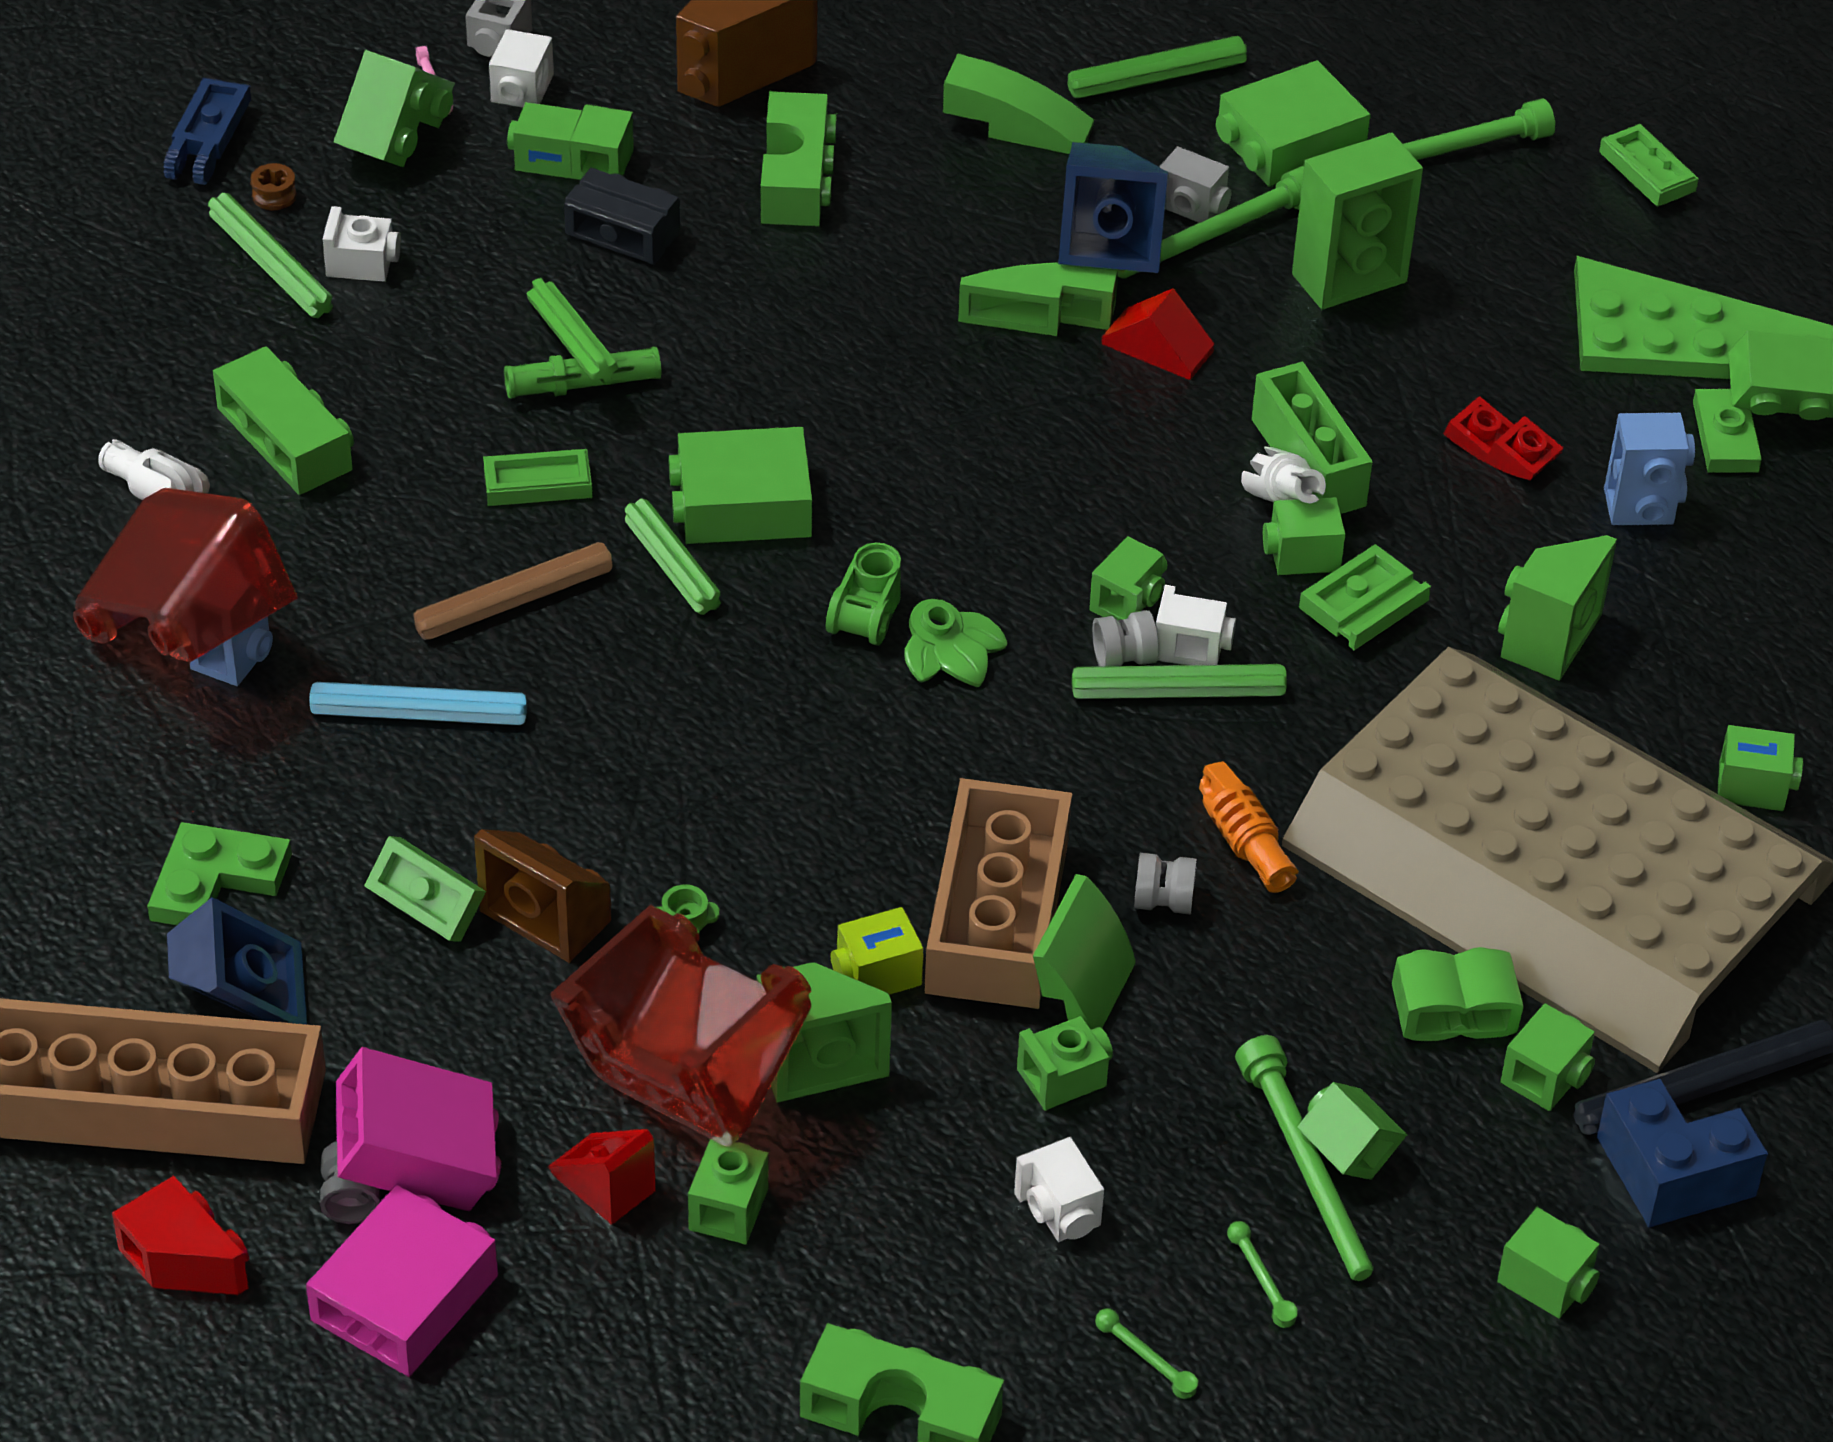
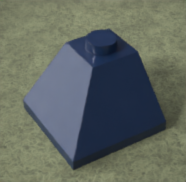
[167,897,307,1025]

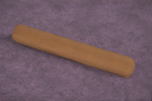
[414,542,612,640]

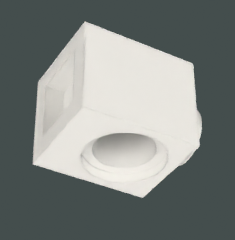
[489,29,553,107]

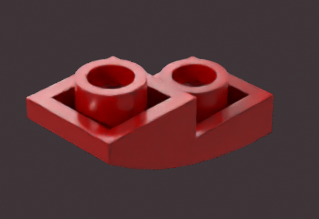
[1443,396,1564,480]

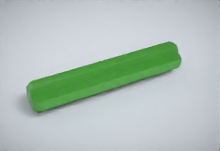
[625,499,720,615]

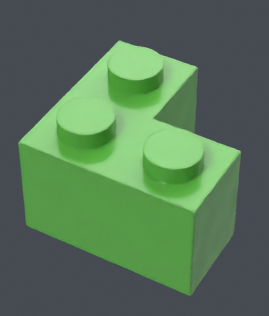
[334,50,455,167]

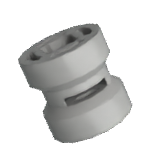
[1092,610,1159,666]
[1134,853,1196,915]

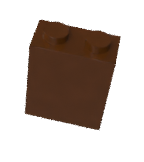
[676,0,818,107]

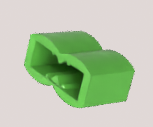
[1392,947,1523,1041]

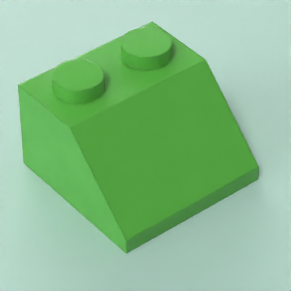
[1498,535,1617,681]
[757,962,892,1103]

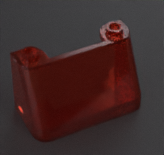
[73,488,298,662]
[550,905,812,1147]

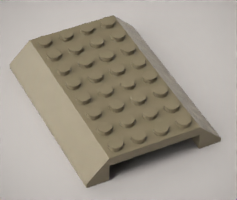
[1282,647,1833,1073]

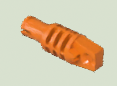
[1199,761,1298,893]

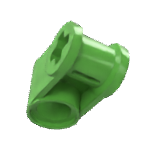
[826,543,901,646]

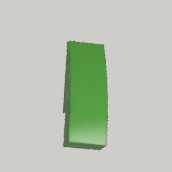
[943,54,1094,154]
[958,263,1118,336]

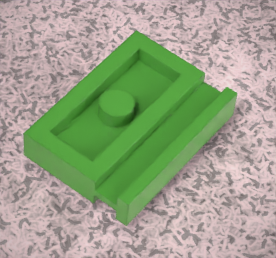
[1299,544,1431,650]

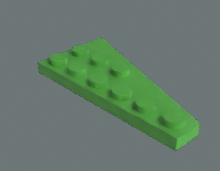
[1574,256,1833,379]

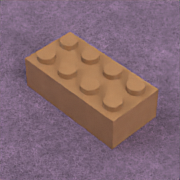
[925,778,1072,1009]

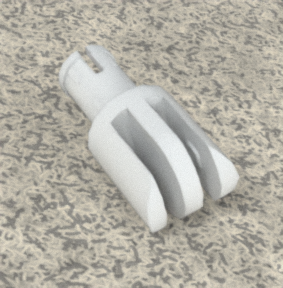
[98,439,210,515]
[1241,446,1326,503]

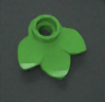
[904,599,1007,687]

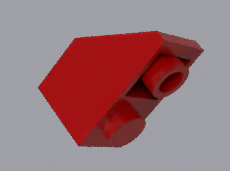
[112,1176,249,1295]

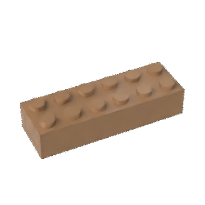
[0,998,326,1164]

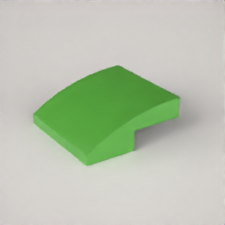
[1033,874,1136,1030]

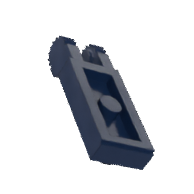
[163,78,251,185]

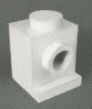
[323,206,401,281]
[1156,585,1236,665]
[1014,1137,1104,1242]

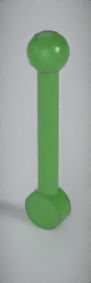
[1227,1221,1297,1328]
[1095,1309,1198,1399]

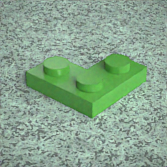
[147,822,292,925]

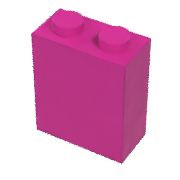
[336,1047,501,1212]
[306,1185,498,1377]

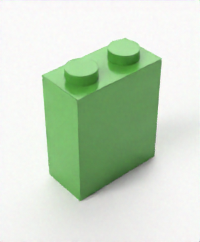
[1216,60,1370,187]
[669,427,812,544]

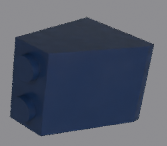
[1058,142,1168,273]

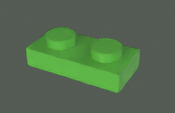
[364,836,486,942]

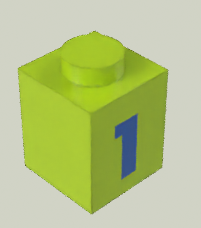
[831,907,923,994]

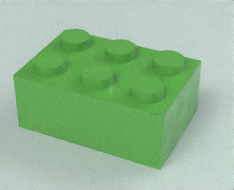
[1292,133,1423,310]

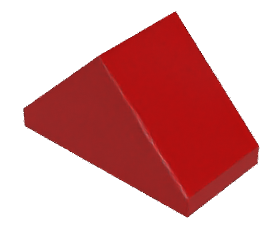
[1102,288,1214,380]
[548,1129,656,1225]

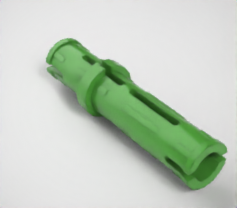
[504,346,661,398]

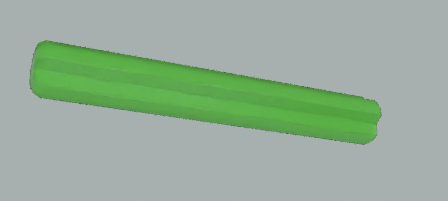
[1068,36,1247,99]
[208,193,333,318]
[527,278,618,384]
[1072,664,1287,699]

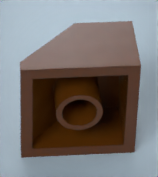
[474,829,612,963]

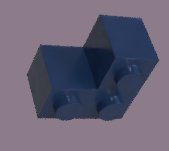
[1597,1079,1768,1227]

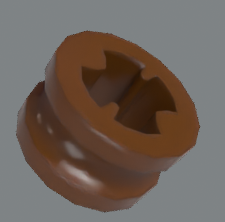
[251,163,296,211]

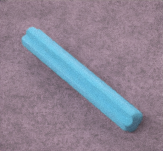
[309,682,527,726]

